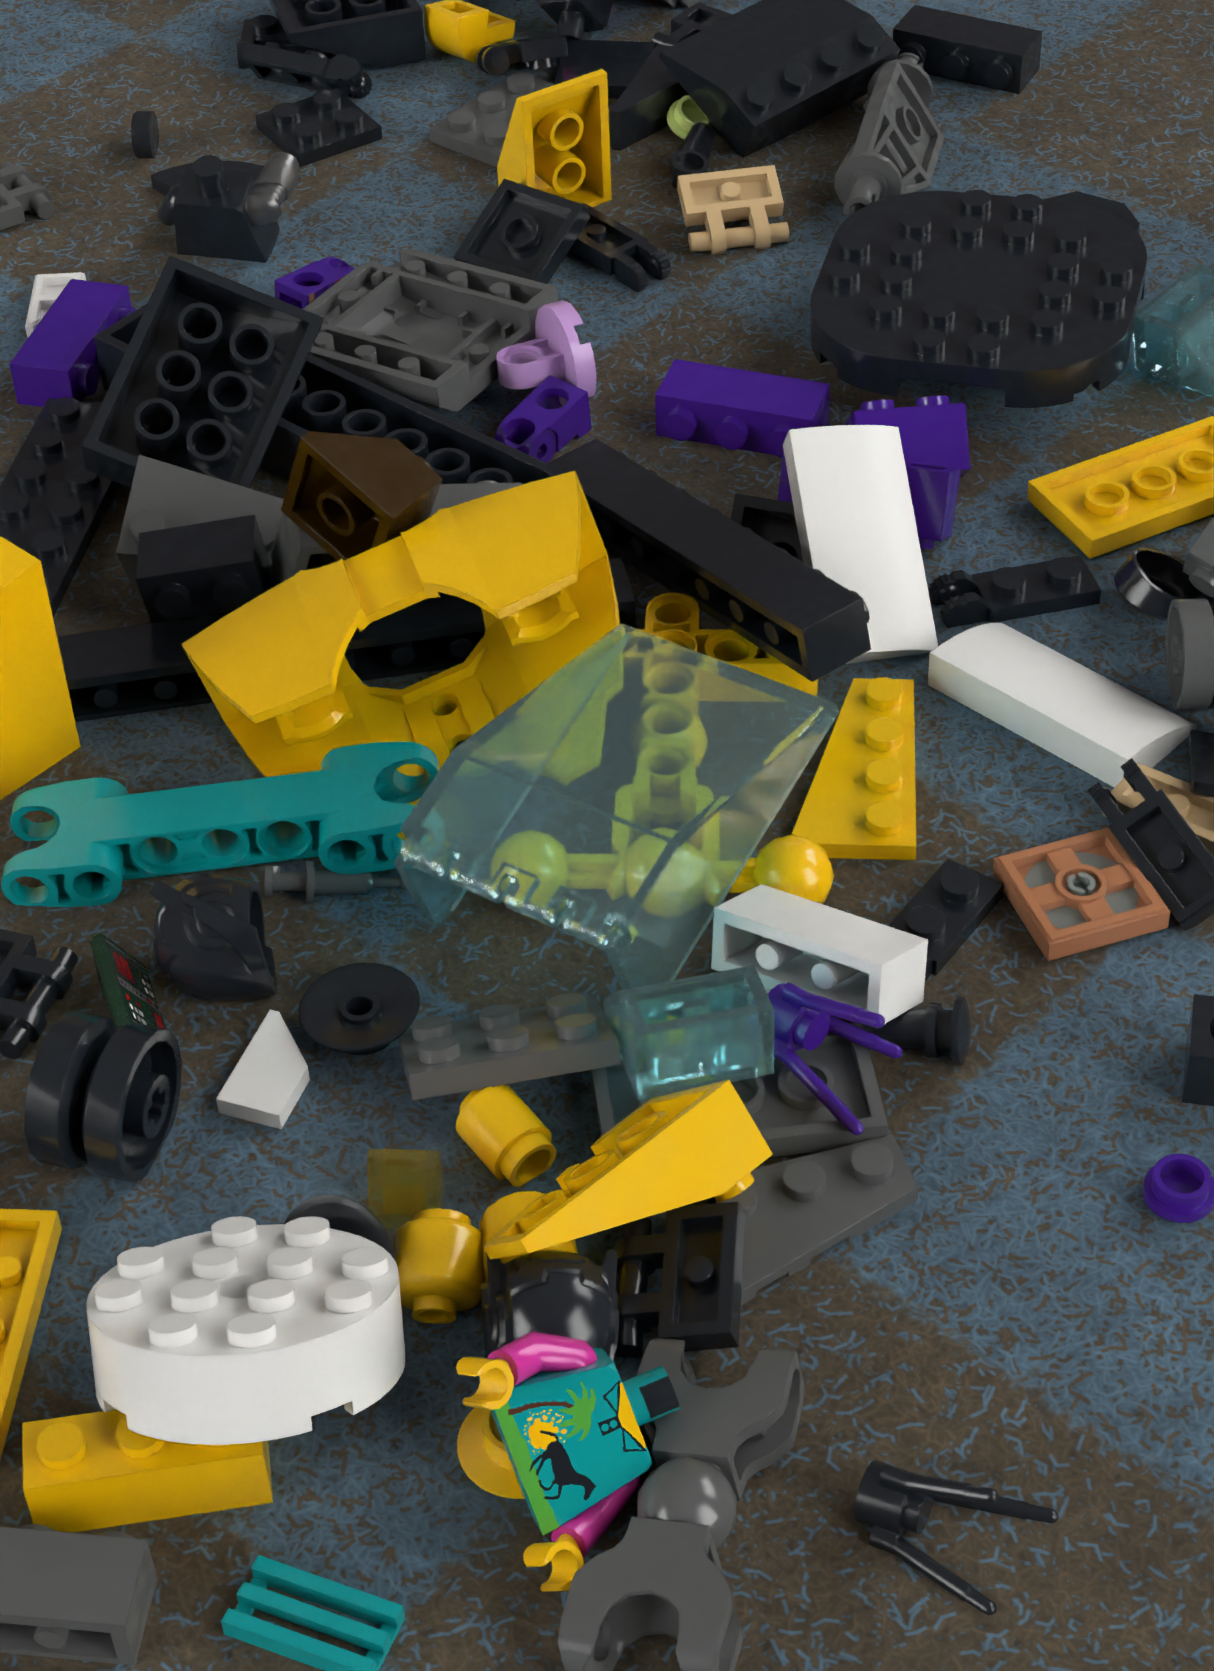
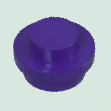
[1143,1154,1214,1223]

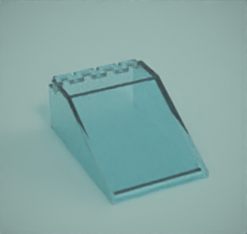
[394,623,839,1012]

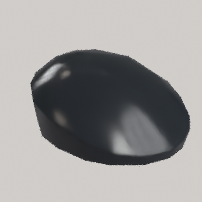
[1114,548,1214,620]

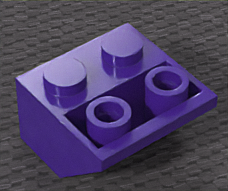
[845,395,971,477]

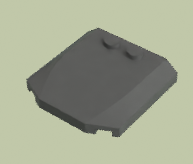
[303,248,559,412]

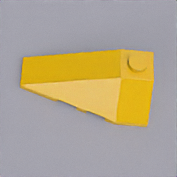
[483,1080,773,1260]

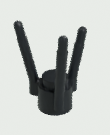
[854,1460,1059,1615]

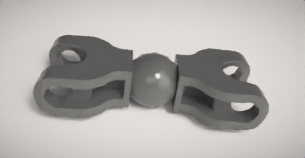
[558,1338,805,1671]

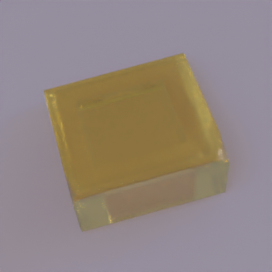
[367,1149,445,1230]

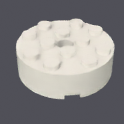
[86,1216,405,1445]

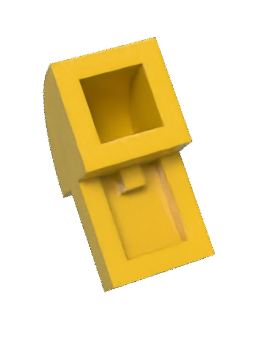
[424,0,515,63]

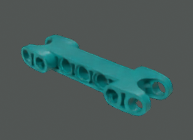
[1,742,440,907]

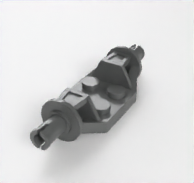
[834,53,945,217]

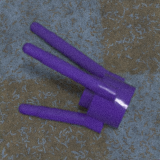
[757,982,902,1135]

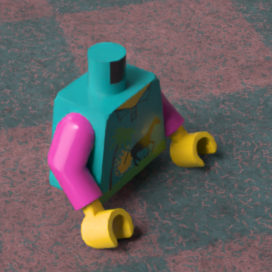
[456,1331,680,1592]

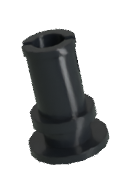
[864,997,972,1065]

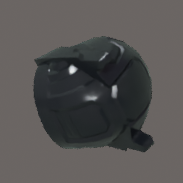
[149,874,277,1001]
[481,1249,619,1361]

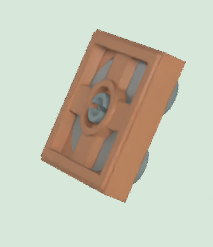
[992,827,1170,961]

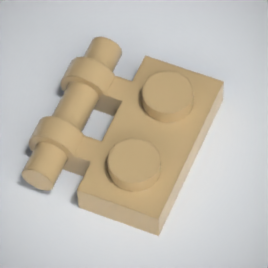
[677,165,789,255]

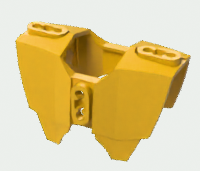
[181,471,623,840]

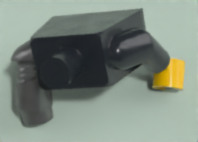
[158,152,299,263]

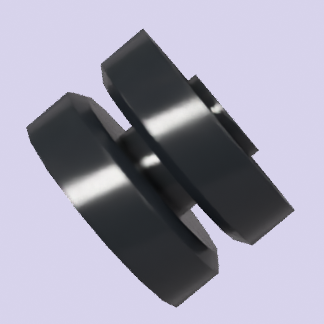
[24,1011,182,1182]

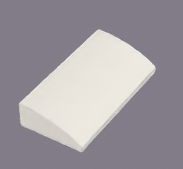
[783,425,938,664]
[928,623,1197,788]

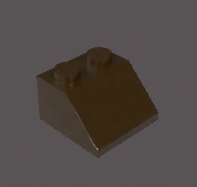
[281,431,443,561]

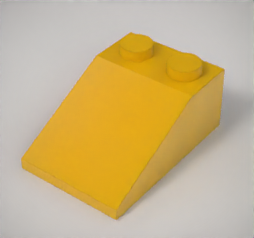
[497,69,612,207]

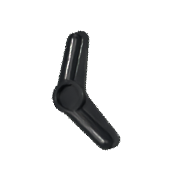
[670,122,716,189]

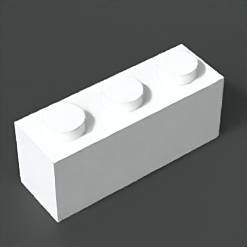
[711,884,928,1024]

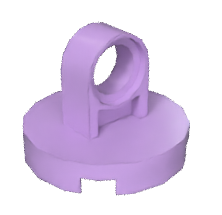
[496,300,596,406]

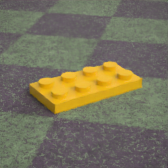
[1027,416,1214,559]

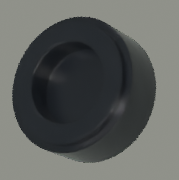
[131,111,159,159]

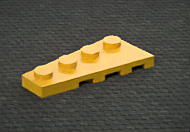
[792,678,916,860]

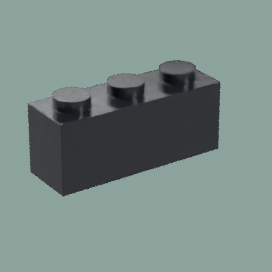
[893,5,1042,94]

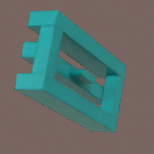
[221,1555,405,1671]

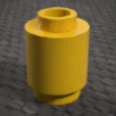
[456,1084,556,1188]

